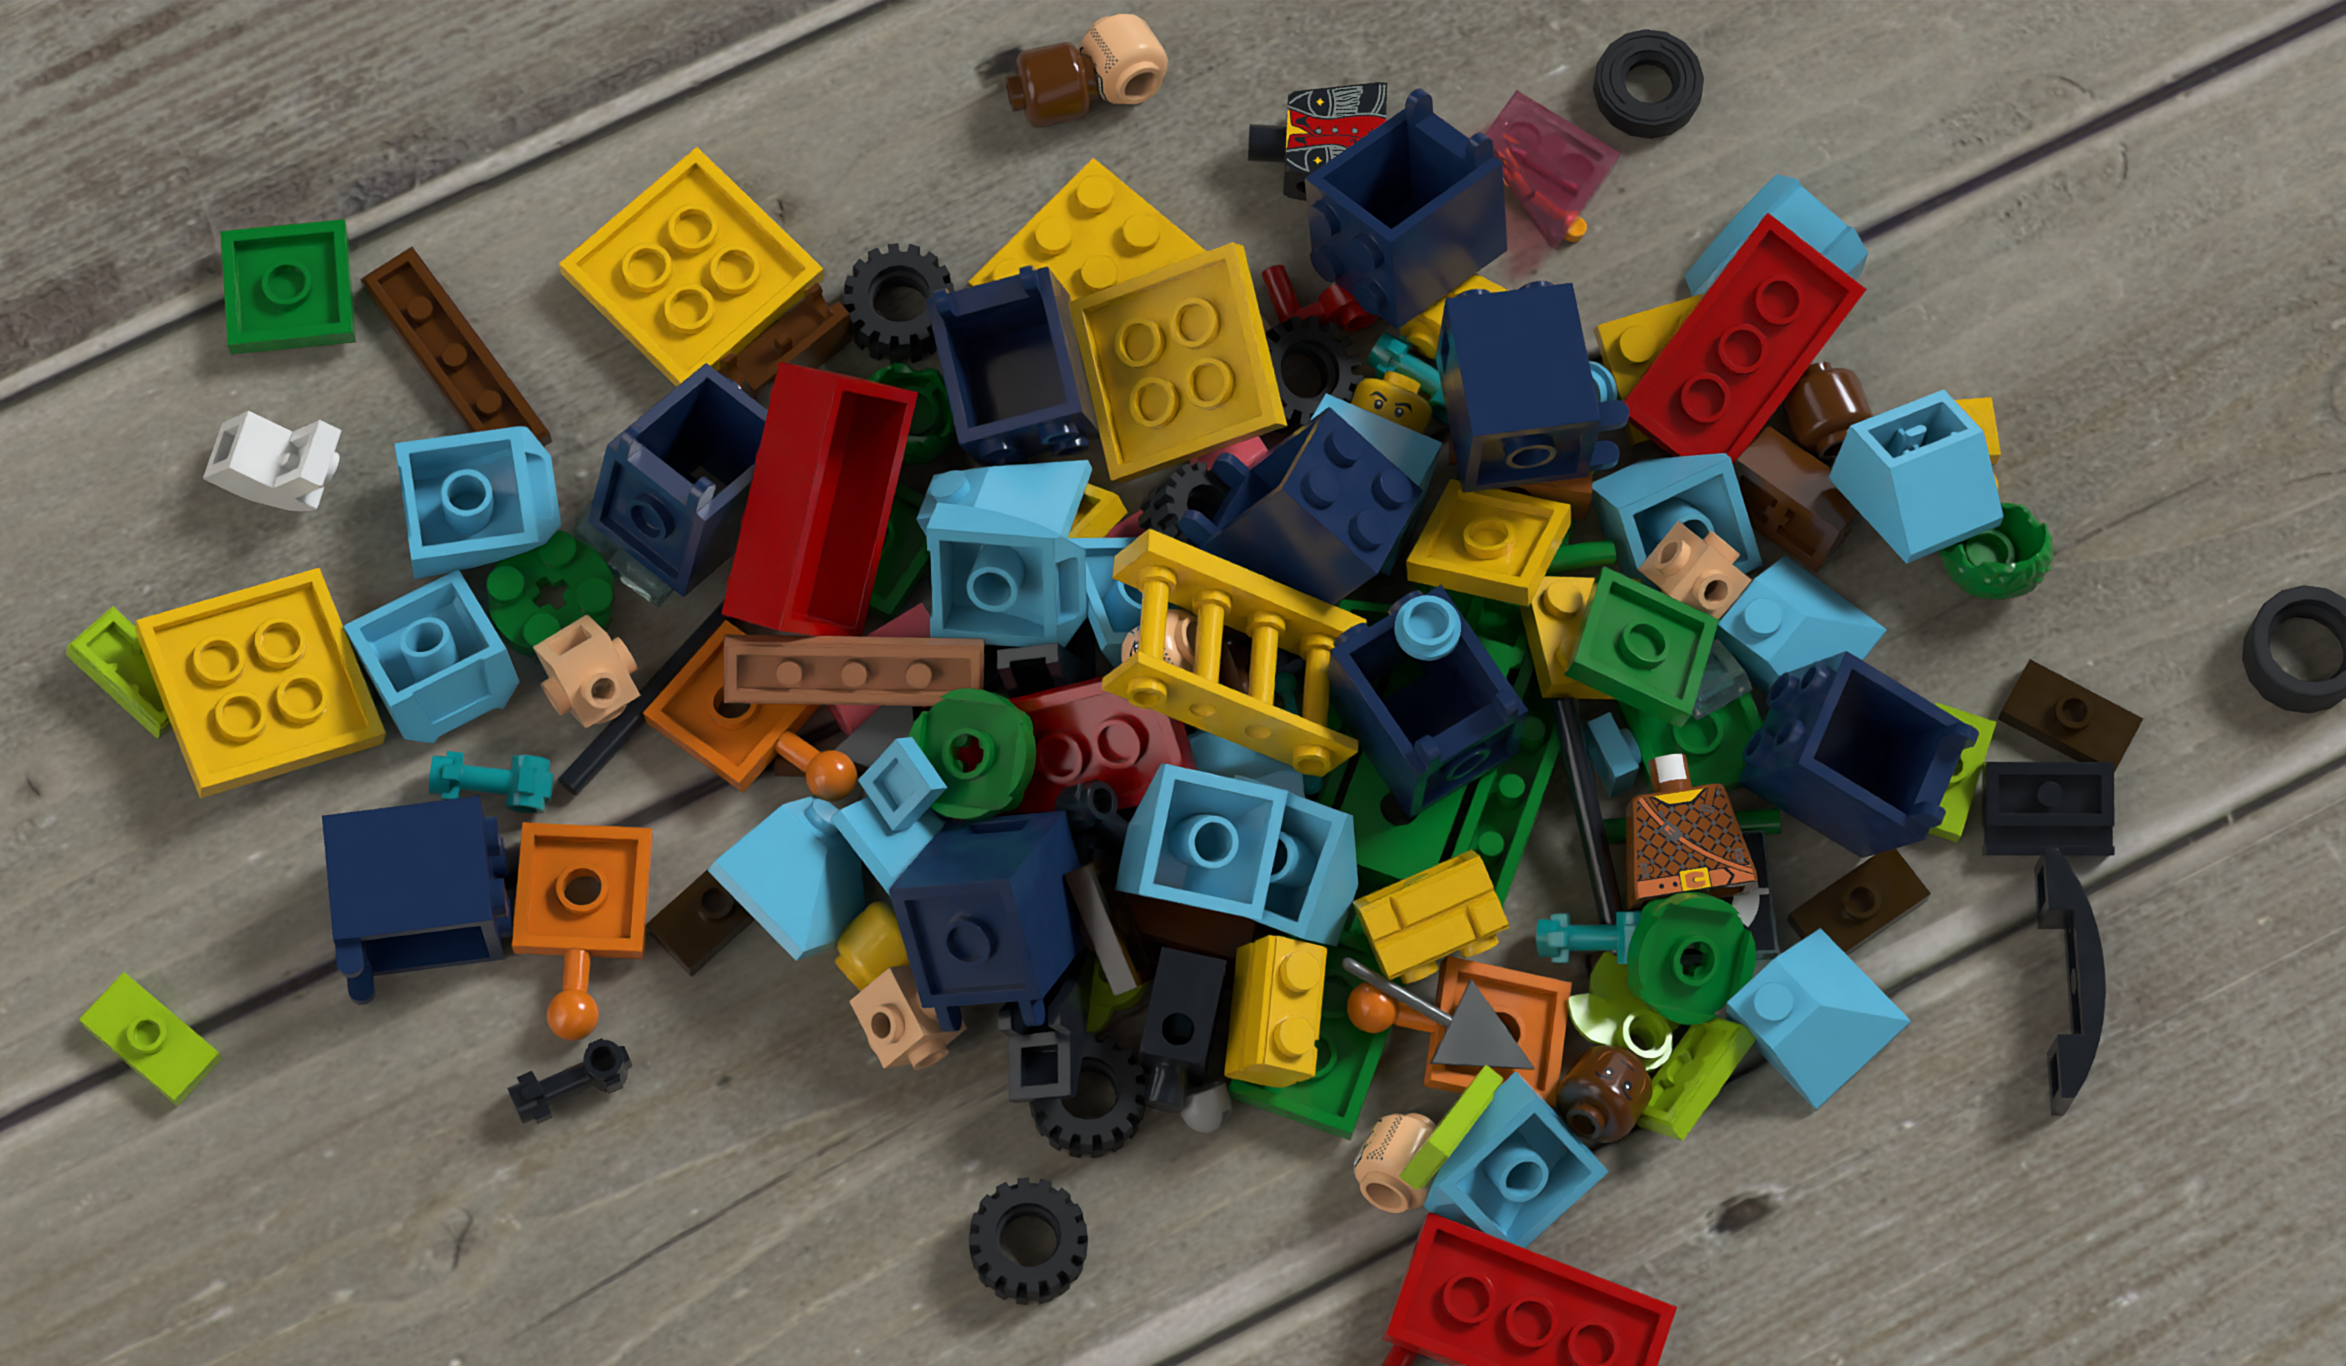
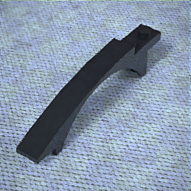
[997,615,1096,1103]

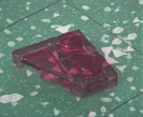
[1485,90,1621,250]

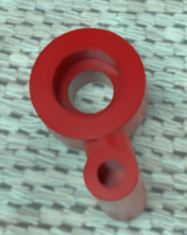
[1261,265,1378,332]

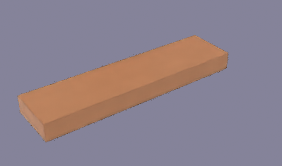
[724,634,984,706]

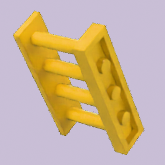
[1102,528,1366,778]

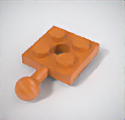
[643,620,857,802]
[512,822,654,1041]
[1347,956,1572,1109]

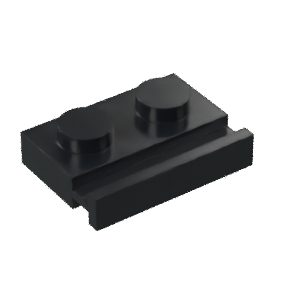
[1982,762,2115,856]

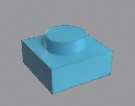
[1584,712,1642,798]
[858,737,947,831]

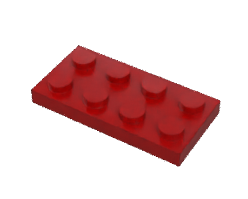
[1622,212,1867,465]
[957,676,1198,820]
[1382,1212,1677,1366]

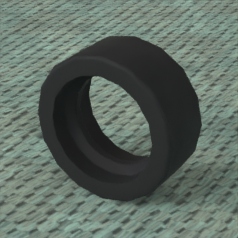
[2242,585,2346,714]

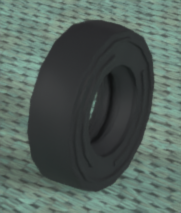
[1593,29,1704,139]

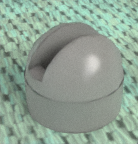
[1180,1080,1232,1133]

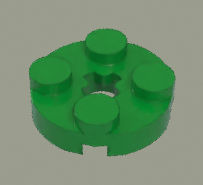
[487,530,615,658]
[908,688,1036,821]
[1627,892,1756,1025]

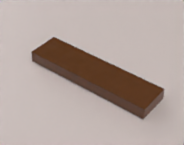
[360,247,552,447]

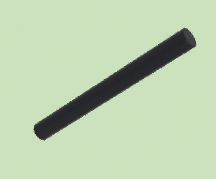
[558,599,740,796]
[1550,697,1623,954]

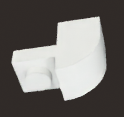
[203,411,342,511]

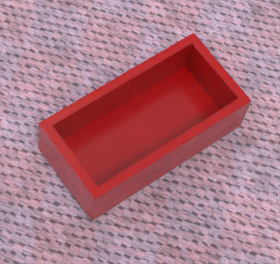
[722,361,918,637]

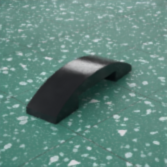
[2034,848,2106,1116]

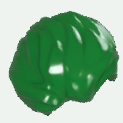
[868,363,958,465]
[1939,503,2054,600]

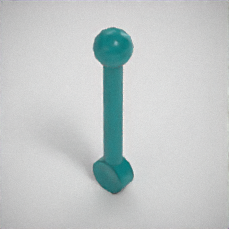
[1274,671,1323,794]

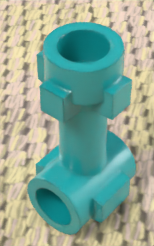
[1367,332,1449,427]
[429,751,554,814]
[1536,910,1642,964]

